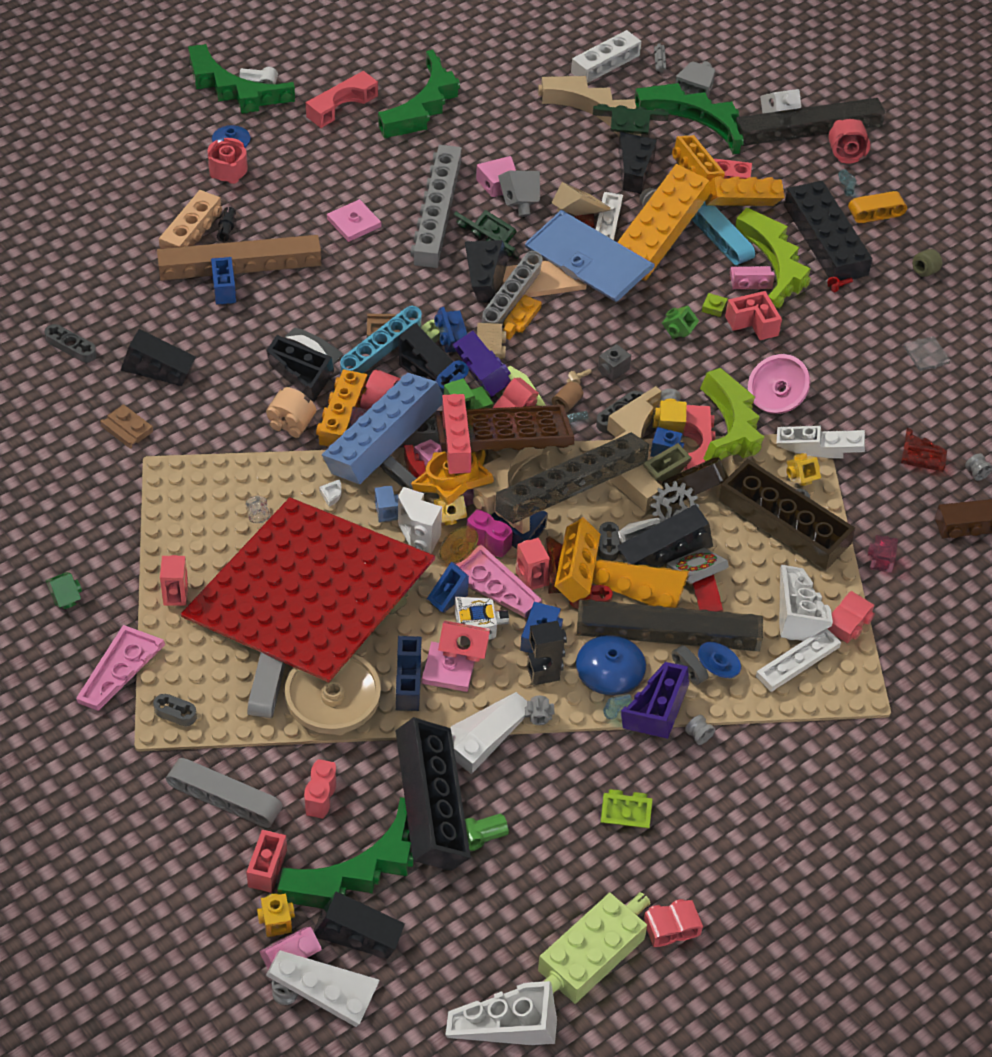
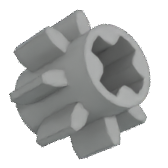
[525,695,555,725]

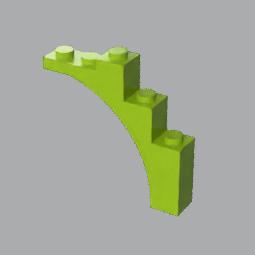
[735,207,811,308]
[700,368,764,461]

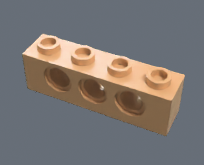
[159,190,222,249]

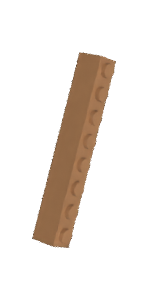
[157,235,321,281]

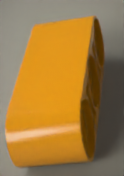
[848,191,907,223]

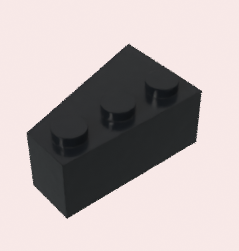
[618,132,657,194]
[465,240,509,303]
[399,323,462,395]
[121,329,196,386]
[266,335,334,402]
[313,891,405,959]

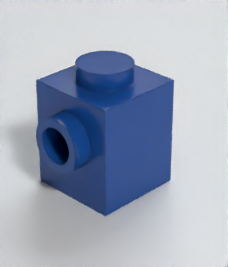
[650,427,685,457]

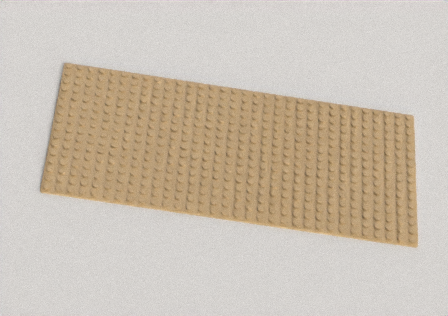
[134,434,891,752]

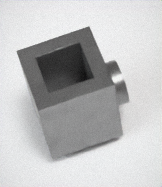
[598,344,631,381]

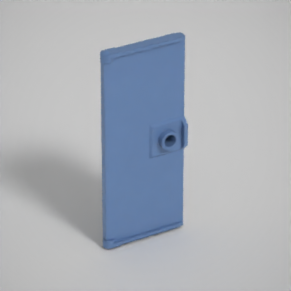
[525,210,655,302]

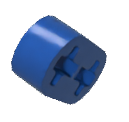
[435,360,469,394]

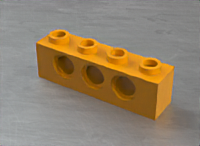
[555,517,601,603]

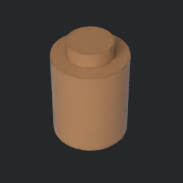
[552,381,583,413]

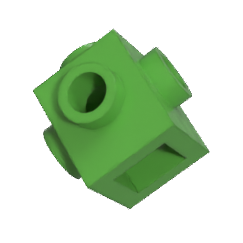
[662,306,699,339]

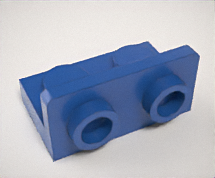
[434,307,467,353]

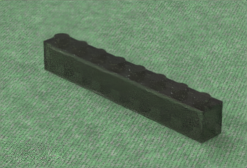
[736,98,886,146]
[576,600,763,652]

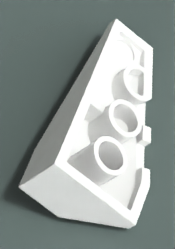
[779,565,833,641]
[450,692,527,774]
[446,981,557,1045]

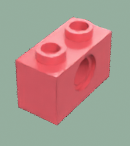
[516,538,550,590]
[160,555,189,606]
[438,620,491,662]
[246,830,287,893]

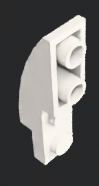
[777,426,865,458]

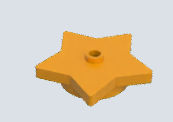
[411,450,494,505]

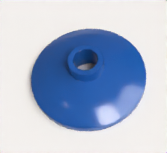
[212,125,250,148]
[698,642,741,678]

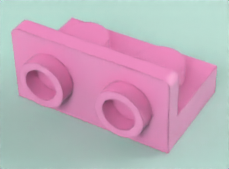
[730,266,775,289]

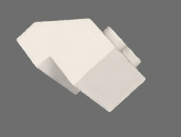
[398,487,442,554]

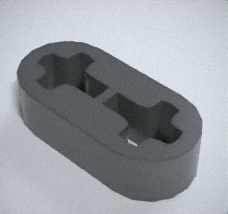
[598,522,619,561]
[672,645,708,685]
[153,694,197,726]

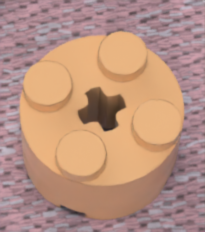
[266,387,316,438]

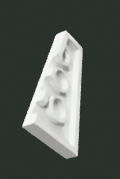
[266,950,380,1027]

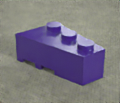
[452,331,511,397]
[621,662,689,739]

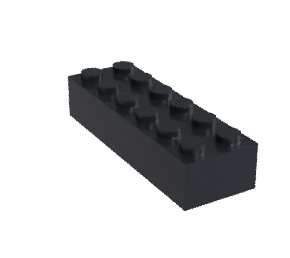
[784,180,873,280]
[395,717,471,871]

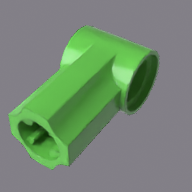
[465,813,509,851]

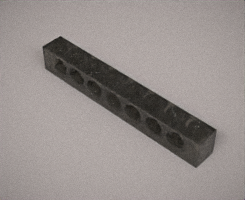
[495,432,649,524]

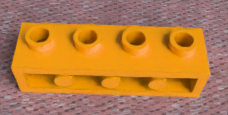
[672,135,725,181]
[705,176,785,206]
[316,369,367,447]

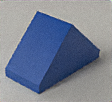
[427,562,469,612]

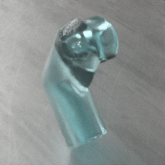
[838,169,856,196]
[603,694,632,719]

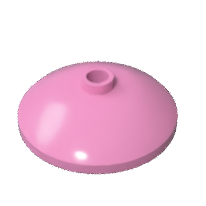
[748,354,810,414]

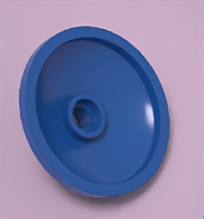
[576,635,646,695]

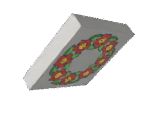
[666,548,729,584]

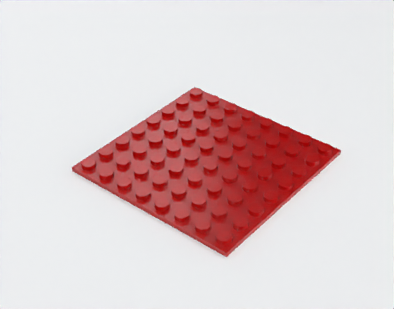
[180,497,436,683]

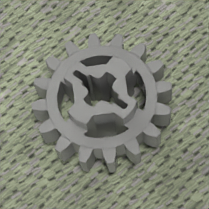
[651,481,699,523]

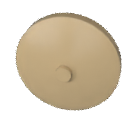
[285,654,381,734]

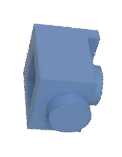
[375,486,398,522]

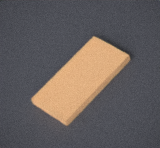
[502,261,587,297]

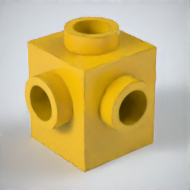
[786,453,821,486]
[433,495,467,525]
[257,893,295,937]

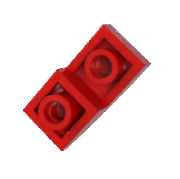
[404,445,426,478]
[692,574,723,617]

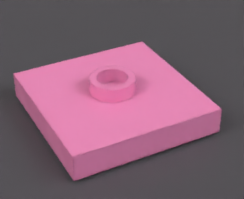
[327,199,381,242]
[422,641,475,692]

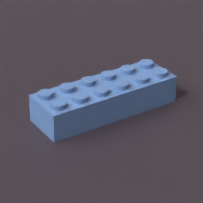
[322,373,443,484]

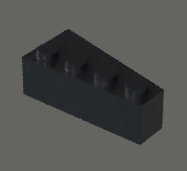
[617,504,714,568]

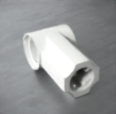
[239,67,278,84]

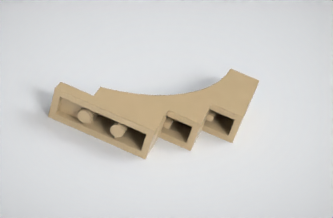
[538,76,641,137]
[607,386,664,513]

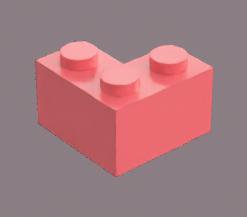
[725,291,782,340]

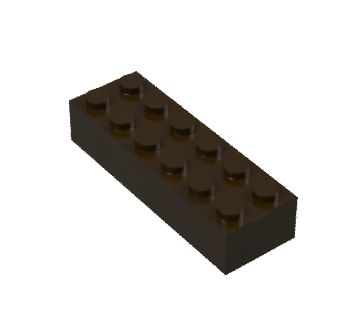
[719,458,855,571]

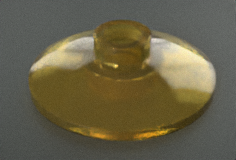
[439,526,478,564]

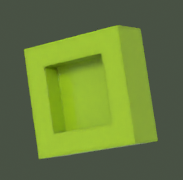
[702,293,728,317]

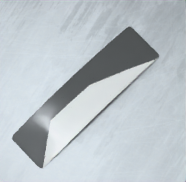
[285,328,343,363]

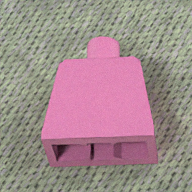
[476,156,516,197]

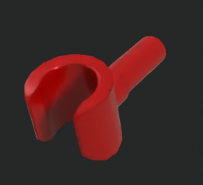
[827,277,853,293]

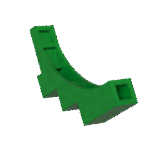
[188,44,295,114]
[378,50,460,139]
[635,83,744,155]
[277,797,414,909]

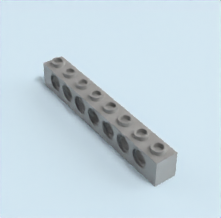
[411,145,462,268]

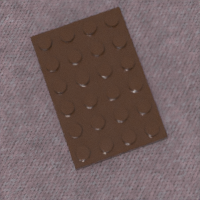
[435,405,574,453]

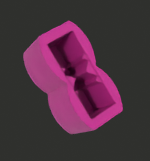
[466,510,513,557]

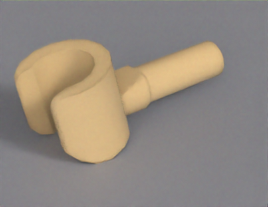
[567,369,592,384]

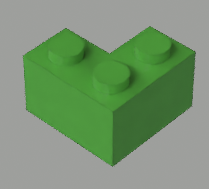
[444,378,493,409]

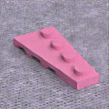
[76,625,165,711]

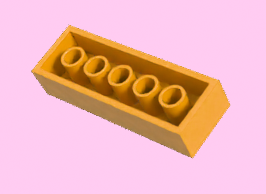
[617,164,711,282]

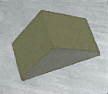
[643,443,691,481]

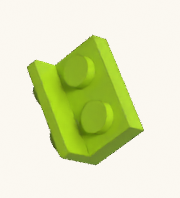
[600,789,652,829]

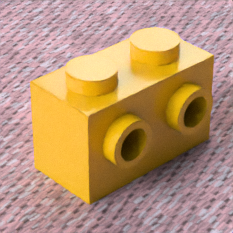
[653,398,687,434]

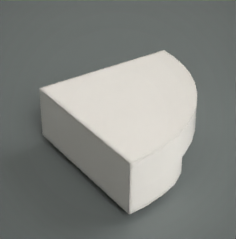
[319,480,342,507]

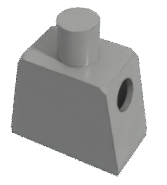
[675,61,715,98]
[498,170,540,217]

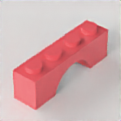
[306,71,378,128]
[442,394,471,474]
[683,405,715,471]

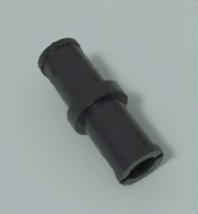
[216,207,236,242]

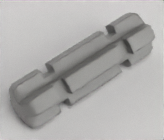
[654,43,666,73]

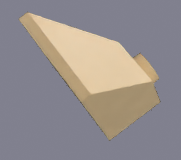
[552,182,611,216]

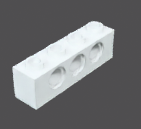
[571,30,641,83]

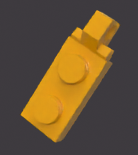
[503,295,542,340]

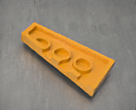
[592,560,690,614]

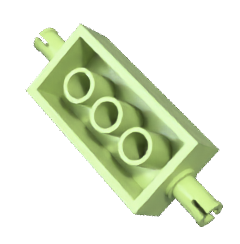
[538,892,650,1004]

